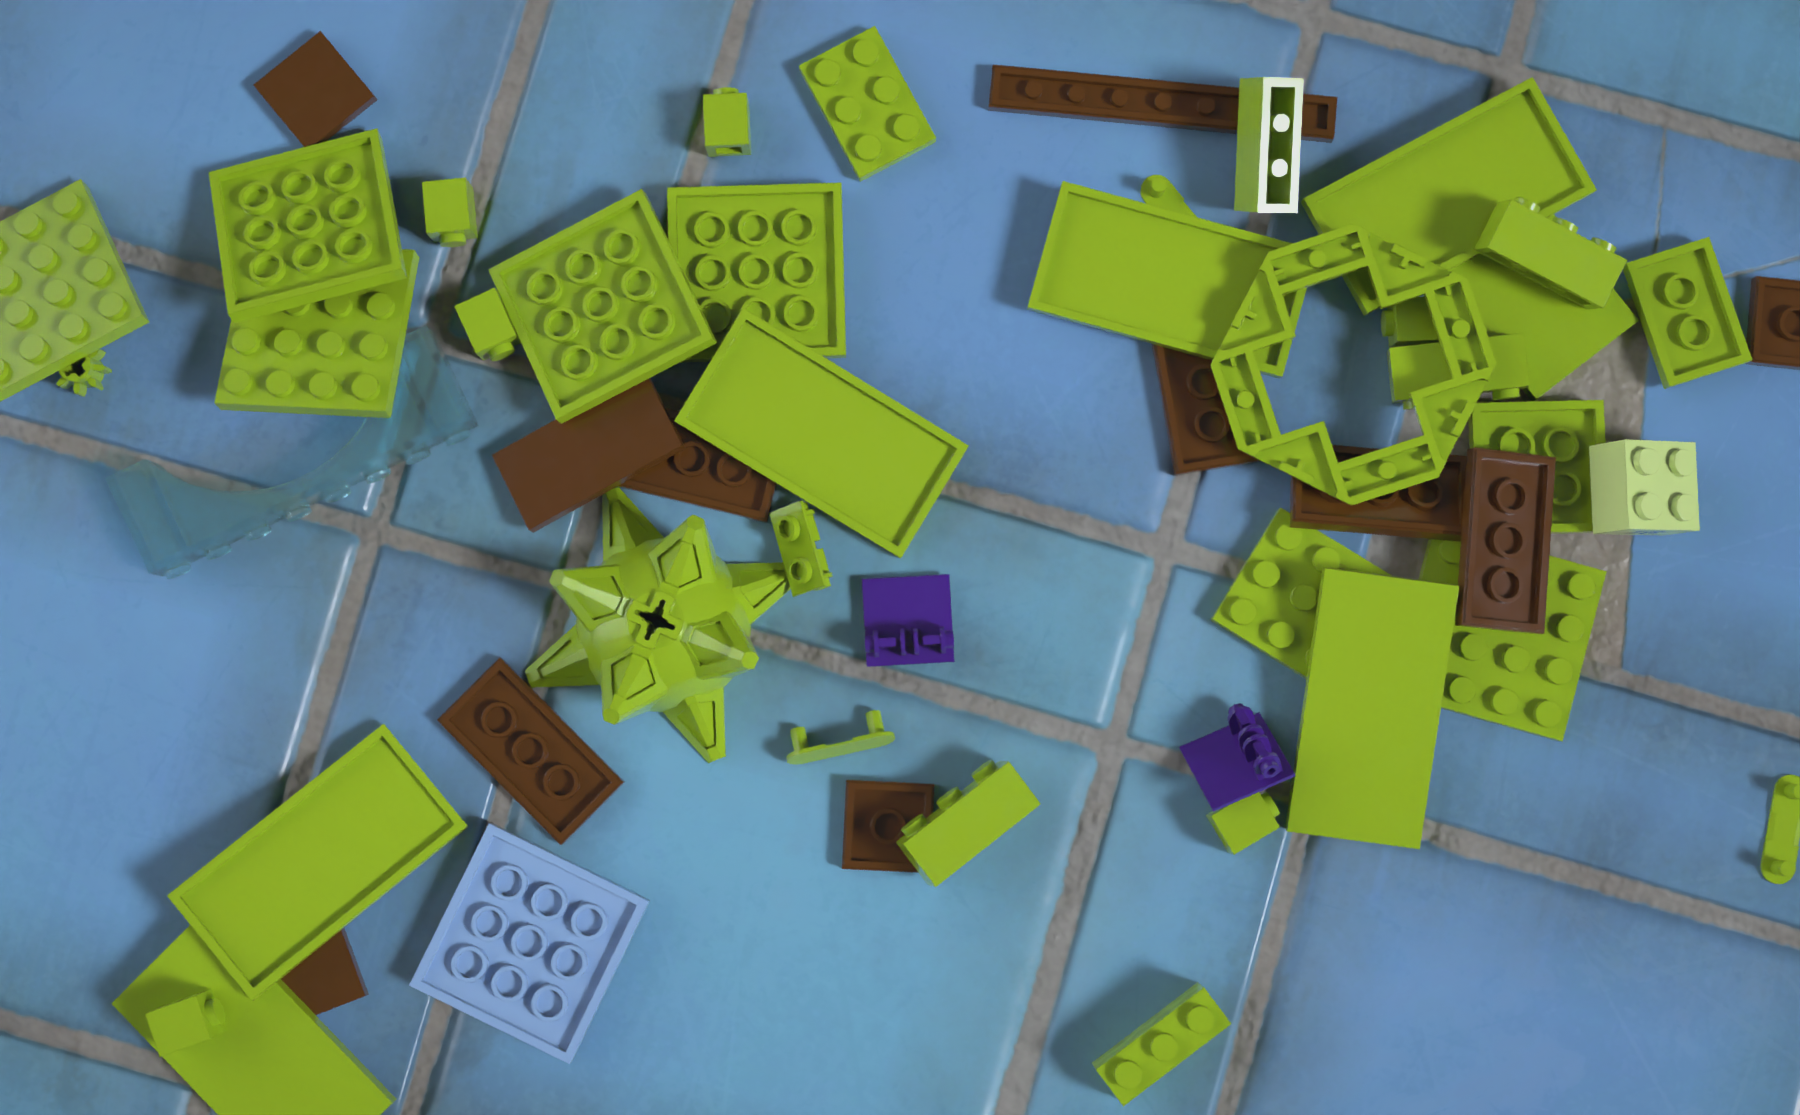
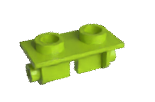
[769,500,833,597]

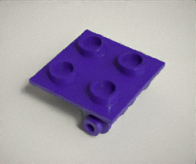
[862,574,955,667]
[1179,703,1295,812]

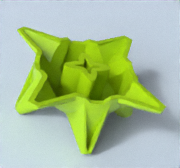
[525,487,790,763]

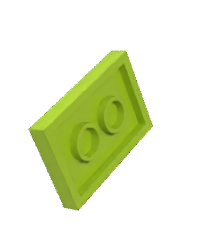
[799,26,936,182]
[1623,237,1752,389]

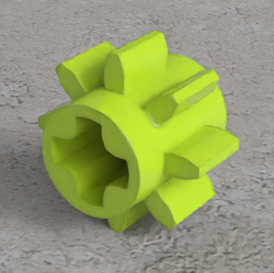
[57,349,112,397]

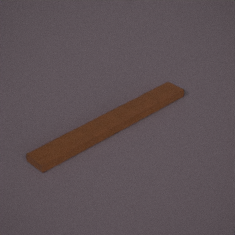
[988,65,1338,143]

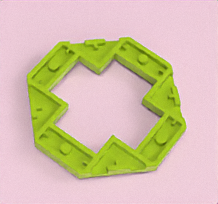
[1210,223,1497,506]

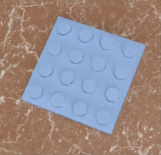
[409,823,650,1064]

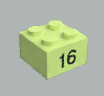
[1589,439,1700,536]

